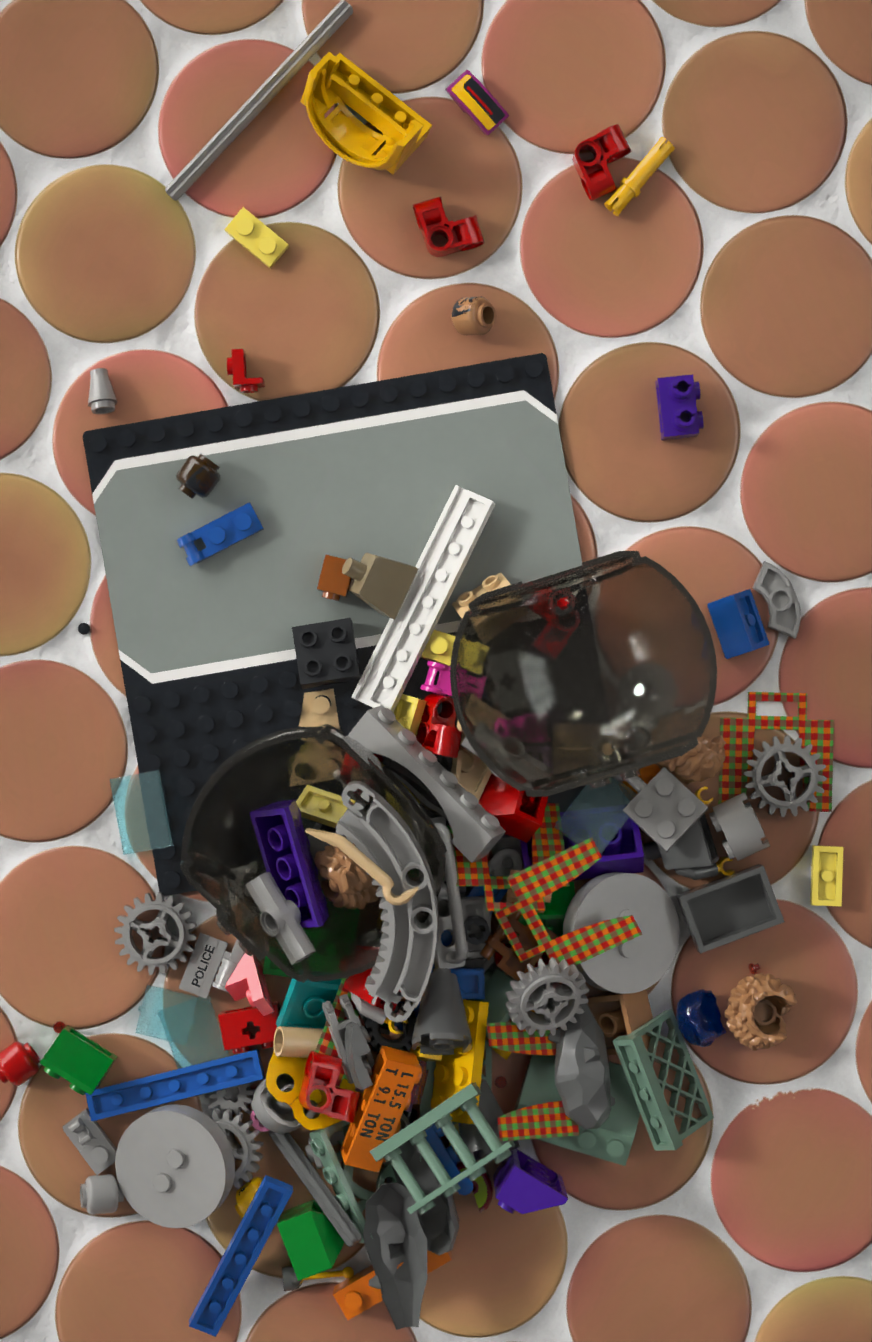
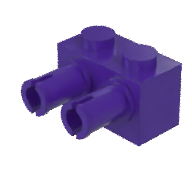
[655,374,704,440]

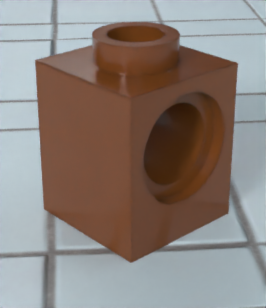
[317,555,352,601]

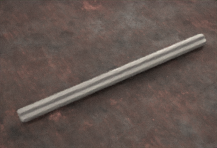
[165,0,353,201]

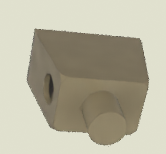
[342,553,418,620]

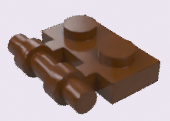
[479,911,556,981]

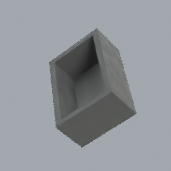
[676,864,785,954]

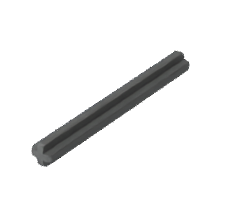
[269,1130,362,1247]

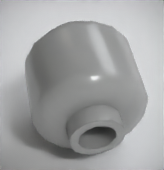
[80,1174,124,1215]

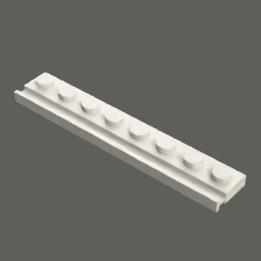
[352,485,495,712]

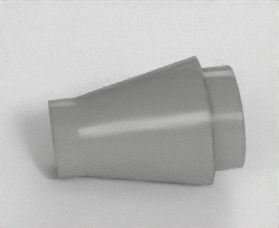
[88,368,117,414]

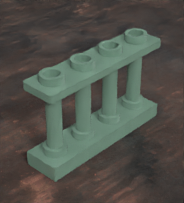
[370,1082,515,1215]

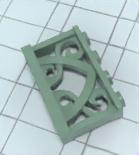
[309,1121,397,1243]

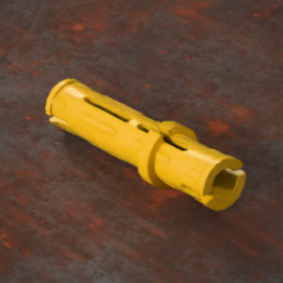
[604,137,675,216]

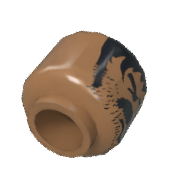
[451,296,496,335]

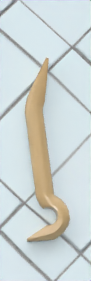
[305,828,419,905]

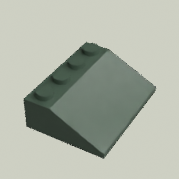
[514,1055,640,1166]

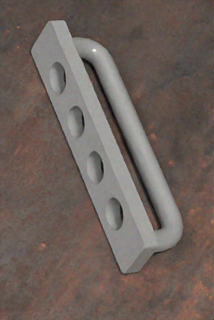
[415,817,467,969]

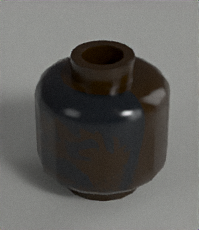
[176,454,220,499]

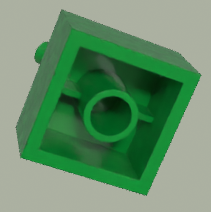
[277,1200,345,1281]

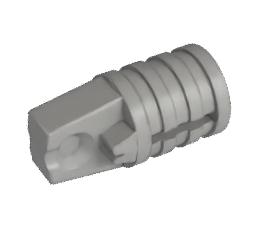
[212,939,249,993]

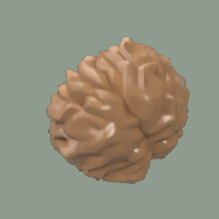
[652,709,726,785]
[314,837,379,909]
[724,973,797,1051]

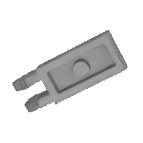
[322,994,375,1084]

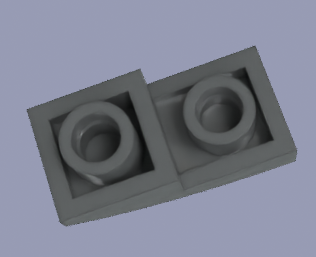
[345,1022,373,1090]

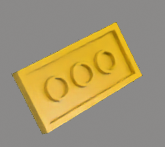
[431,1000,489,1124]

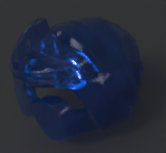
[676,989,726,1047]

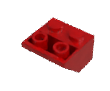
[479,773,553,843]

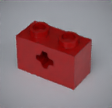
[218,1001,280,1054]

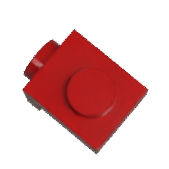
[227,349,265,393]

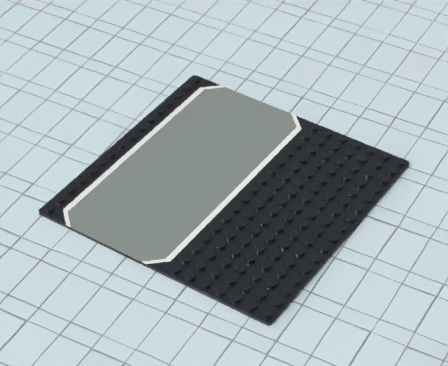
[83,353,624,896]

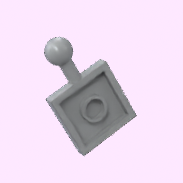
[610,757,708,852]

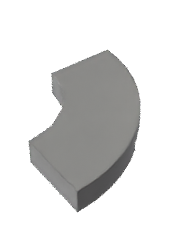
[752,561,801,639]

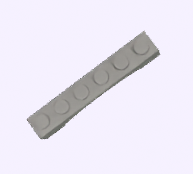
[348,705,506,863]

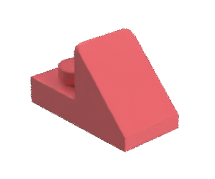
[225,950,274,1016]

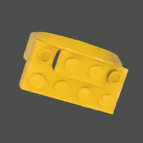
[300,52,432,175]

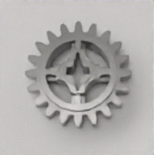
[743,735,827,817]
[114,892,197,975]
[505,957,589,1037]
[204,1108,264,1189]

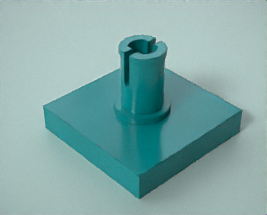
[276,973,342,1029]

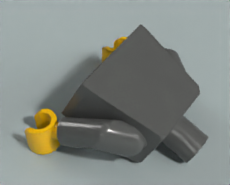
[643,787,735,880]

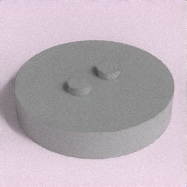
[563,872,680,994]
[115,1104,235,1228]

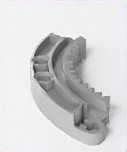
[335,781,439,1022]

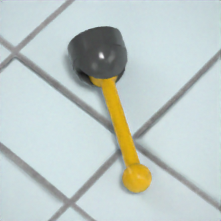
[282,1266,354,1291]

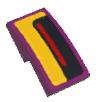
[445,70,510,135]

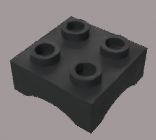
[292,618,361,689]

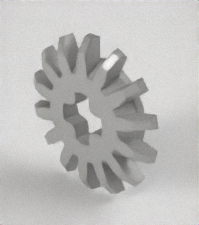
[205,1081,256,1116]

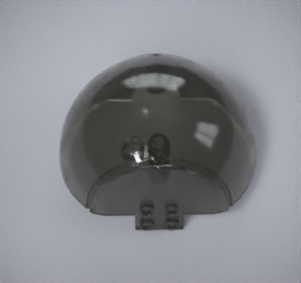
[450,551,717,797]
[180,725,447,983]

